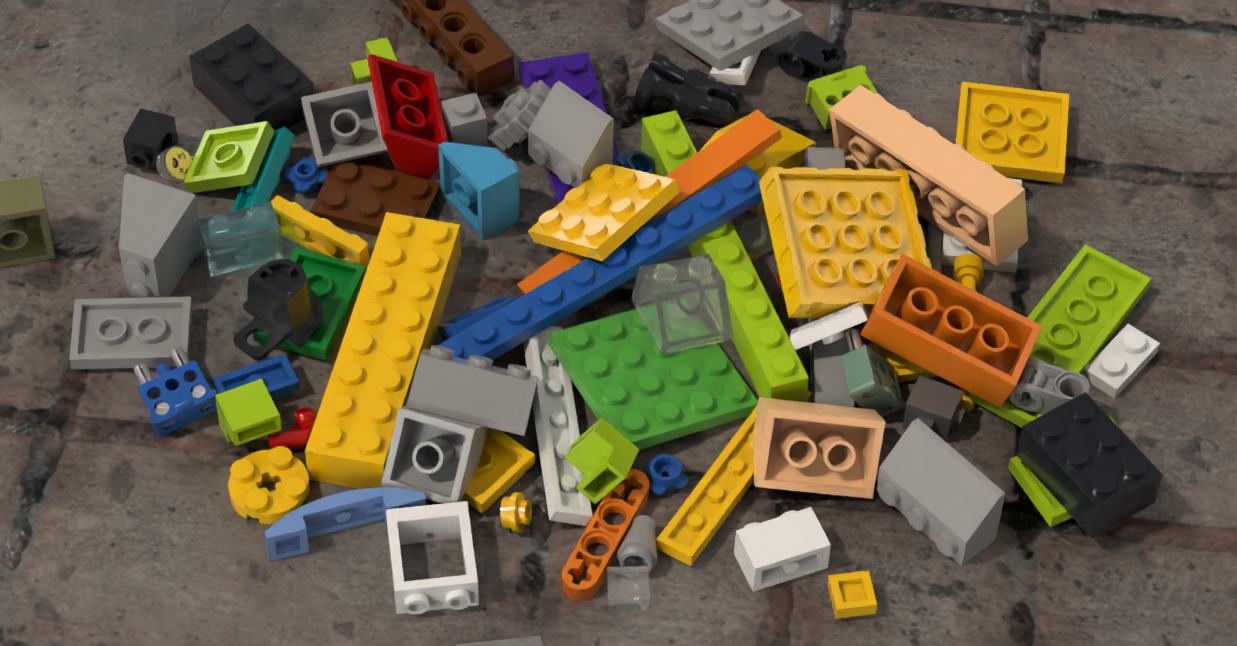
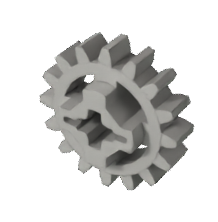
[488,80,551,151]

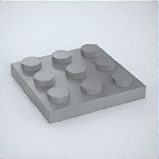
[656,0,805,71]

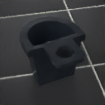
[233,259,324,360]

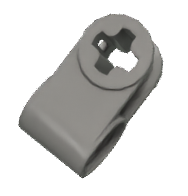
[1009,358,1090,415]

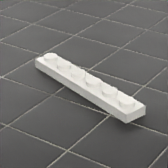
[523,326,593,526]

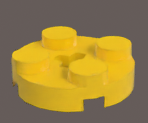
[228,446,310,524]

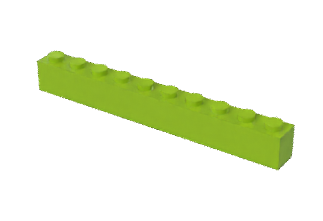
[641,110,809,402]

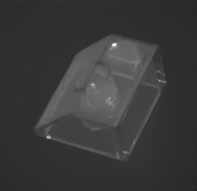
[631,254,733,354]

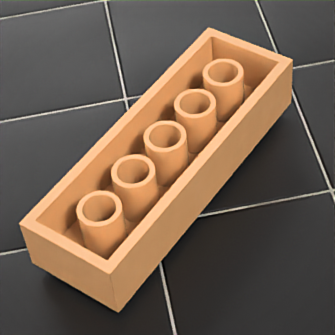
[829,85,1028,266]

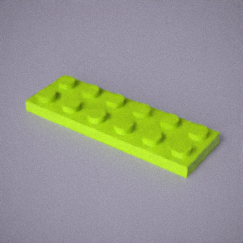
[969,244,1152,428]

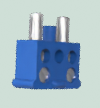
[134,347,217,437]

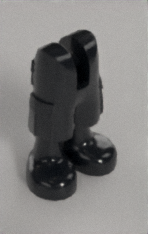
[633,52,744,127]

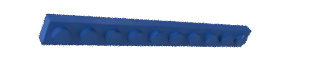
[437,165,763,360]

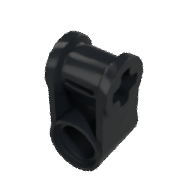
[777,31,847,83]

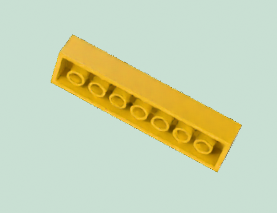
[305,212,461,489]

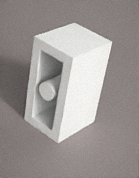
[734,507,831,592]

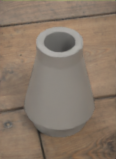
[617,515,658,576]

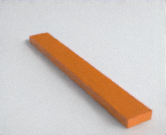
[517,109,782,295]

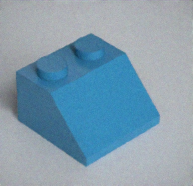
[438,142,521,240]

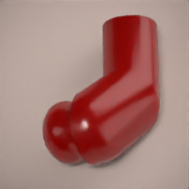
[268,407,316,450]

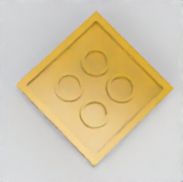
[955,82,1069,183]
[528,163,681,261]

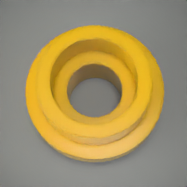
[500,492,532,533]

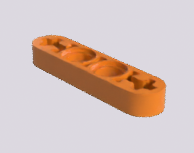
[561,469,650,601]

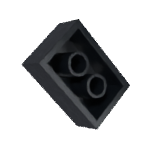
[189,23,314,132]
[1016,392,1163,538]

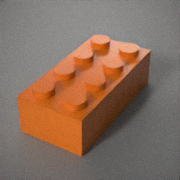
[860,254,1042,407]

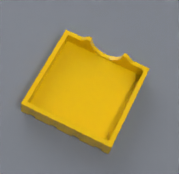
[759,167,932,318]

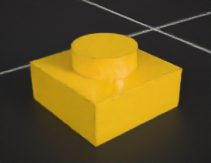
[827,571,877,619]

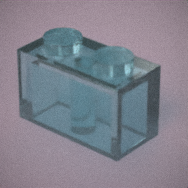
[197,202,284,277]

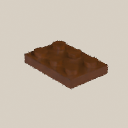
[310,161,441,237]

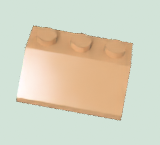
[753,397,885,499]

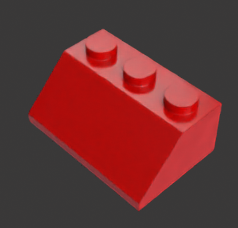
[367,54,448,180]

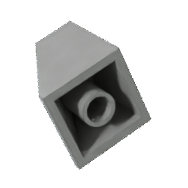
[119,173,203,298]

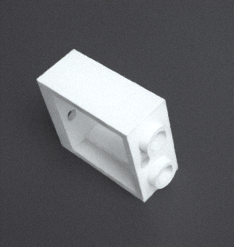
[386,501,479,614]

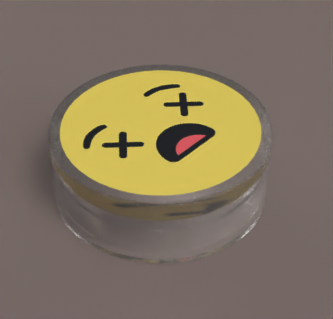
[156,146,193,185]

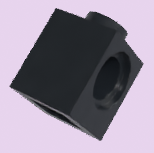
[123,108,178,172]

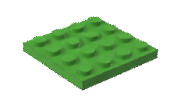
[548,295,758,450]

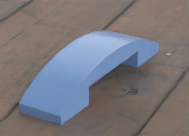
[264,487,426,562]

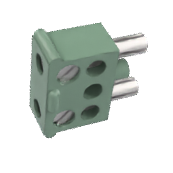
[840,329,905,417]

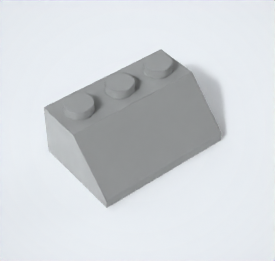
[406,345,538,436]
[876,418,1006,566]

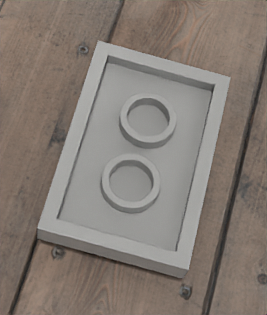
[69,296,192,369]

